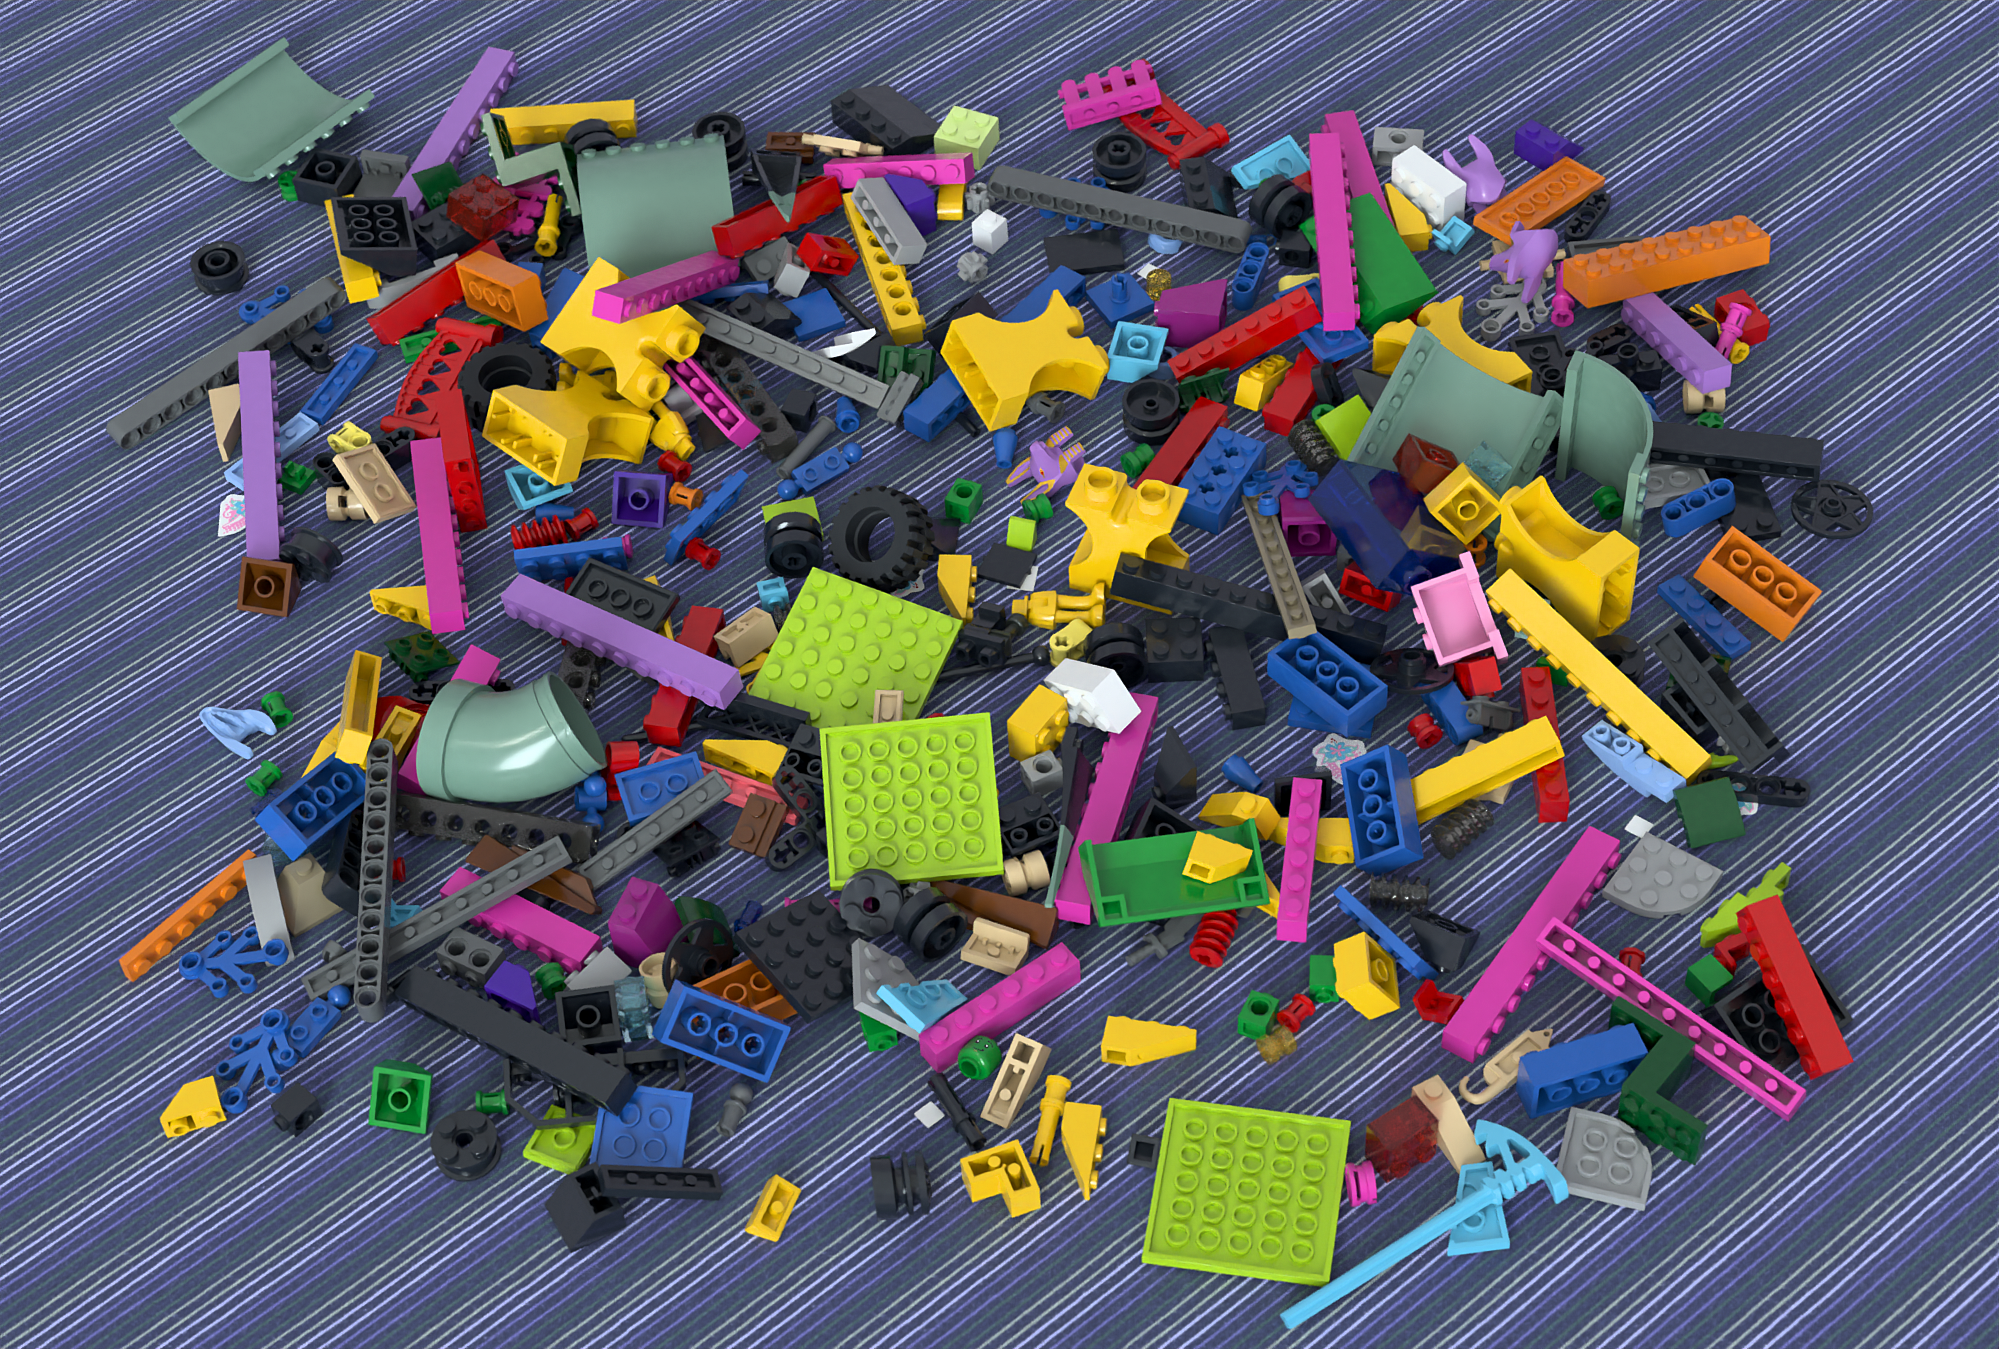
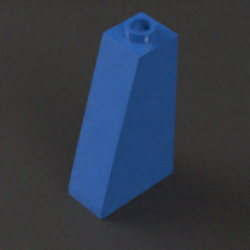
[529,268,584,360]

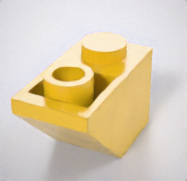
[1183,831,1253,884]
[160,1076,226,1138]

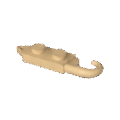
[1459,1029,1553,1105]

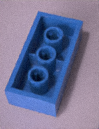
[1177,426,1267,536]
[1267,630,1388,737]
[1340,744,1424,877]
[254,751,366,862]
[652,979,791,1083]
[1516,1023,1648,1119]

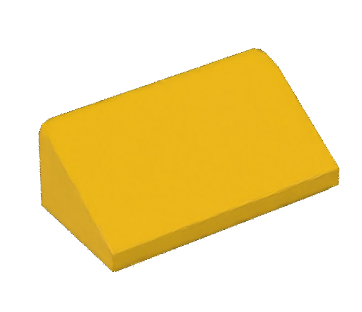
[744,1174,801,1242]

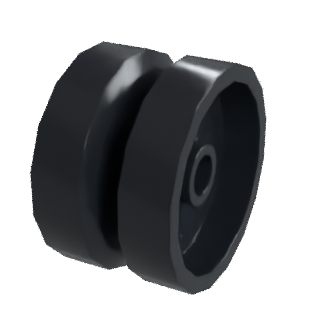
[692,111,749,172]
[563,119,622,157]
[1092,131,1147,193]
[1248,174,1312,239]
[1122,378,1180,446]
[763,512,824,579]
[1083,622,1148,689]
[893,887,968,963]

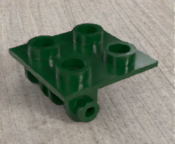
[412,161,476,211]
[1177,368,1230,414]
[384,631,460,683]

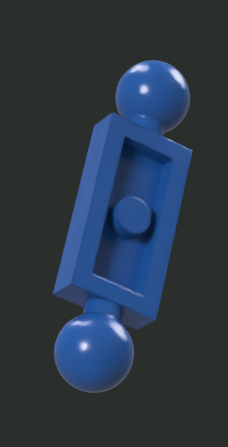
[777,442,863,500]
[271,985,351,1071]

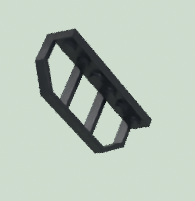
[1647,617,1791,774]
[503,1047,688,1130]

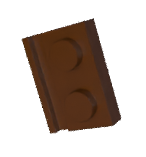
[765,132,816,164]
[729,793,790,859]

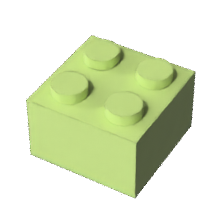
[934,106,1000,170]

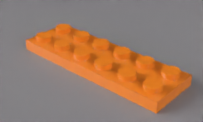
[1473,156,1606,246]

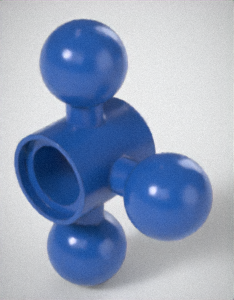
[574,770,607,835]

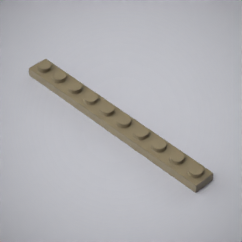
[1241,491,1317,640]

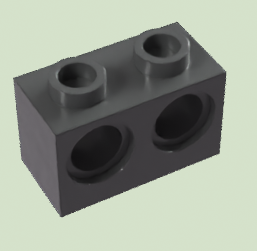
[436,927,507,989]

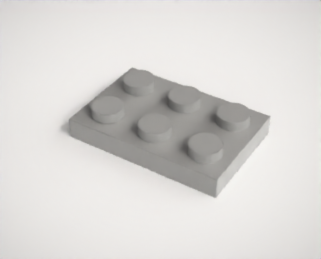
[1643,464,1710,509]

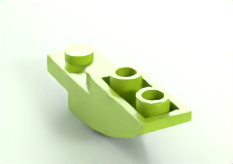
[1700,862,1792,948]

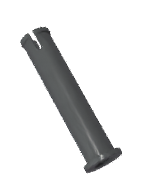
[776,415,836,480]

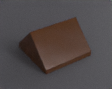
[237,556,302,617]

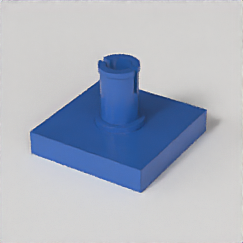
[1085,272,1155,329]

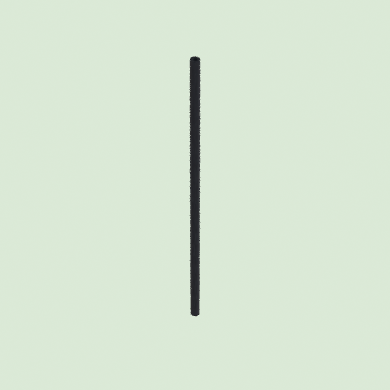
[776,234,980,438]

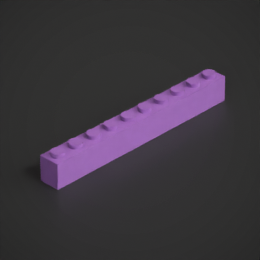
[392,47,519,222]
[238,350,285,562]
[501,574,743,710]

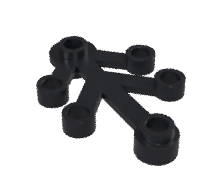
[497,214,583,266]
[1540,340,1639,391]

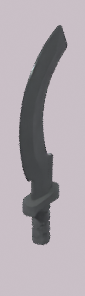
[1125,907,1254,967]

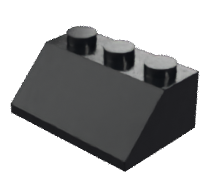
[1180,157,1238,219]

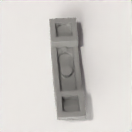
[367,253,458,309]
[243,854,295,967]

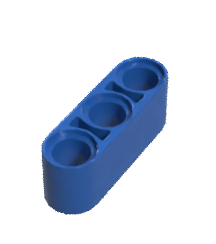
[1232,242,1269,311]
[1661,478,1736,537]
[1419,673,1483,746]

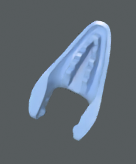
[199,707,277,760]

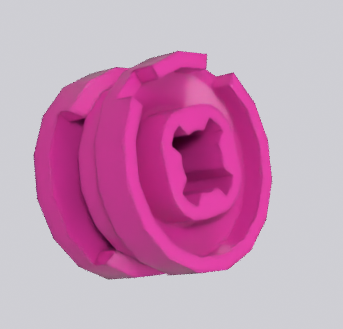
[1345,1161,1377,1207]

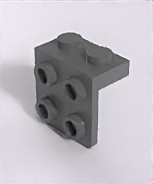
[354,149,411,197]

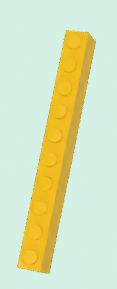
[1486,569,1712,786]

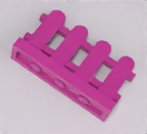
[1058,60,1162,131]
[473,152,558,236]

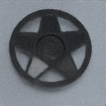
[1790,480,1873,539]
[1370,648,1454,695]
[662,918,734,994]

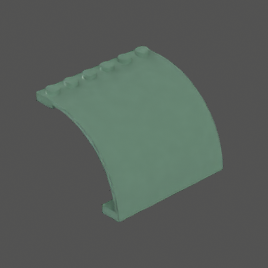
[168,37,375,182]
[577,133,741,278]
[1345,326,1564,542]
[1555,350,1653,547]

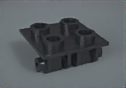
[652,820,721,877]

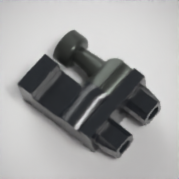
[955,601,1029,668]

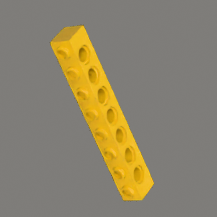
[842,192,926,346]

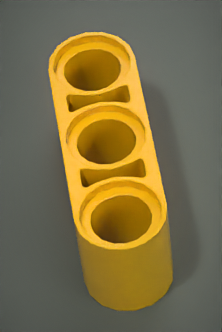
[937,183,967,221]

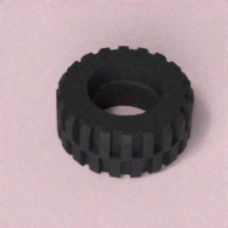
[457,341,557,433]
[828,485,935,593]

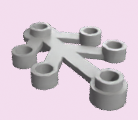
[1476,277,1549,342]

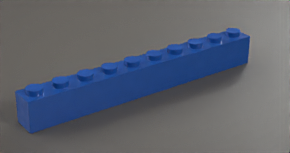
[903,265,1086,442]

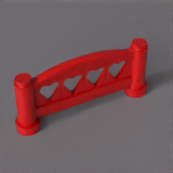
[1102,58,1230,170]
[380,317,504,440]

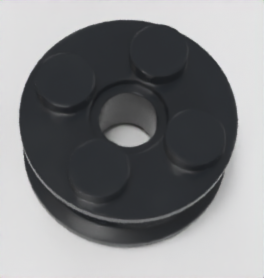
[190,241,249,296]
[279,527,343,583]
[1590,635,1646,688]
[839,869,904,937]
[430,1110,502,1182]

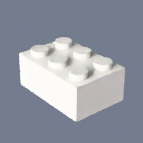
[1391,145,1467,232]
[1044,658,1141,734]

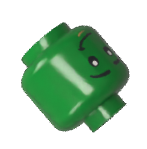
[957,1035,1002,1080]

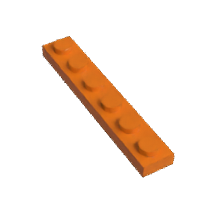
[119,849,257,982]

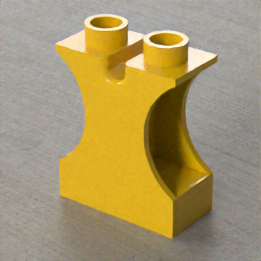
[540,257,706,413]
[940,289,1109,432]
[1372,295,1532,393]
[482,370,654,486]
[1065,463,1189,615]
[1494,476,1640,643]

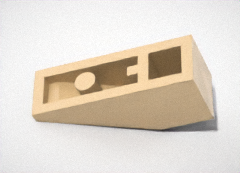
[208,384,241,462]
[980,1033,1052,1129]
[1411,1075,1486,1175]

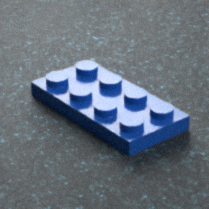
[1272,277,1369,364]
[663,469,749,566]
[514,537,628,582]
[1333,885,1439,980]

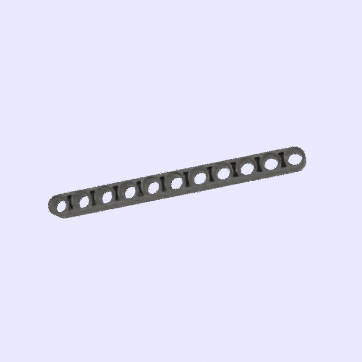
[986,165,1252,253]
[106,277,348,450]
[354,738,398,1023]

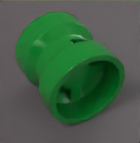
[1120,443,1155,478]

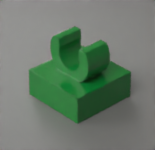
[278,460,317,495]

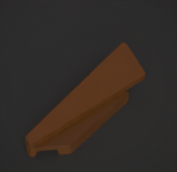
[465,835,602,915]
[930,880,1059,950]

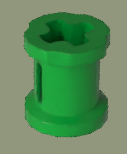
[261,691,293,728]
[245,760,283,797]
[476,1089,510,1115]

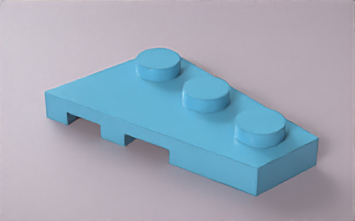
[1231,134,1310,190]
[876,979,968,1034]
[1447,1161,1510,1256]

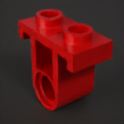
[600,741,640,801]

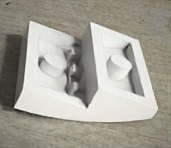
[813,328,876,359]

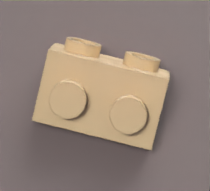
[961,917,1030,976]

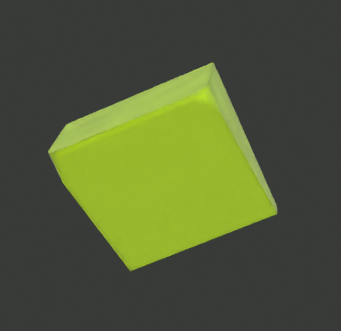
[1006,516,1037,552]

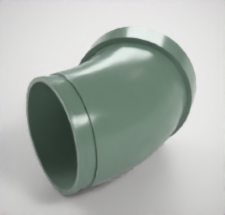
[416,671,608,803]

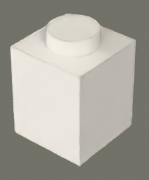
[972,209,1008,255]

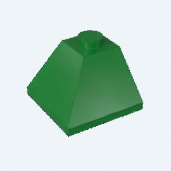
[368,1059,433,1134]

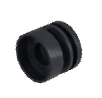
[870,1149,932,1221]

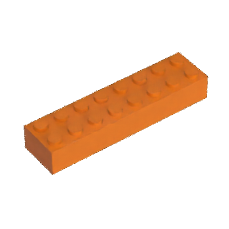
[1563,215,1771,309]

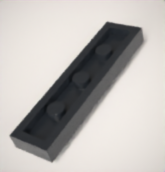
[597,1164,723,1201]

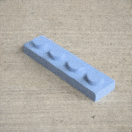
[224,412,320,491]

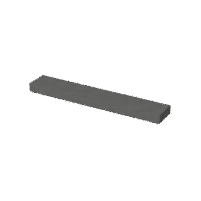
[576,768,733,894]

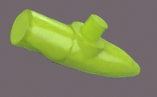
[1706,753,1739,770]

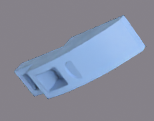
[1582,720,1687,803]

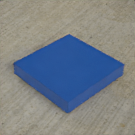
[783,288,846,343]

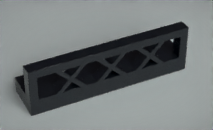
[697,692,812,748]

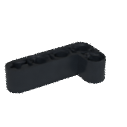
[313,427,417,501]
[322,809,378,917]

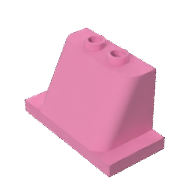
[1411,551,1508,667]

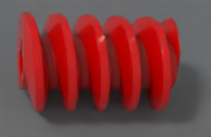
[510,514,568,550]
[1189,909,1239,968]

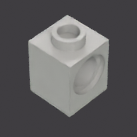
[1020,750,1063,795]

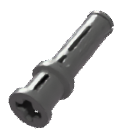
[1025,392,1065,424]

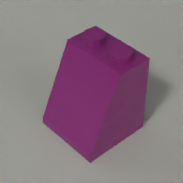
[1154,279,1227,348]
[1279,489,1337,557]
[608,877,689,969]

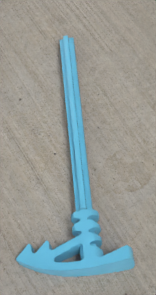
[1280,1119,1569,1330]

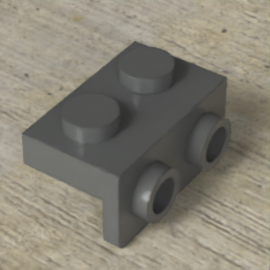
[739,236,788,281]

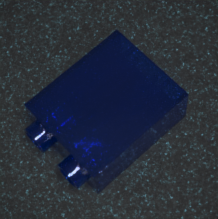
[1308,459,1476,596]

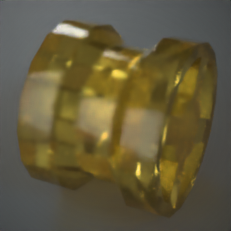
[1146,269,1172,301]

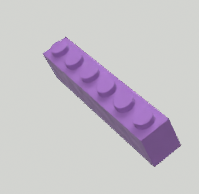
[1621,292,1732,394]

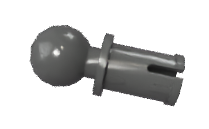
[716,1082,753,1137]

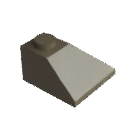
[277,853,344,938]

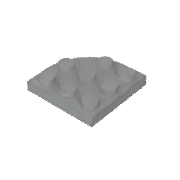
[1602,832,1723,919]
[852,938,930,1041]
[1557,1107,1652,1211]

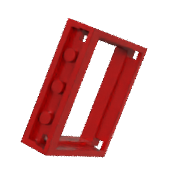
[435,389,488,533]

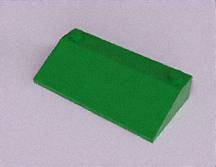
[1299,192,1438,336]
[1078,818,1270,928]

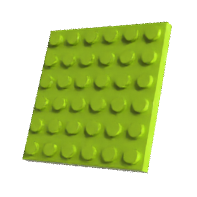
[748,567,963,729]
[820,712,1004,891]
[1142,1098,1351,1287]

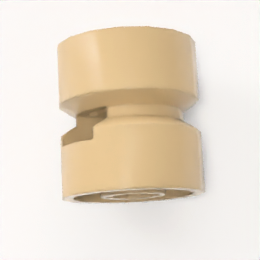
[1683,380,1725,414]
[326,487,369,521]
[1002,850,1050,897]
[639,952,679,1009]

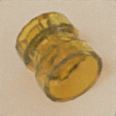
[1256,1025,1298,1065]

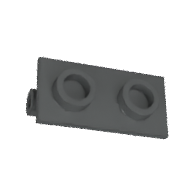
[1460,696,1520,732]

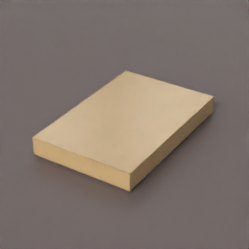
[332,443,417,524]

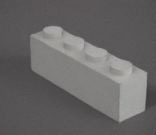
[850,177,927,265]

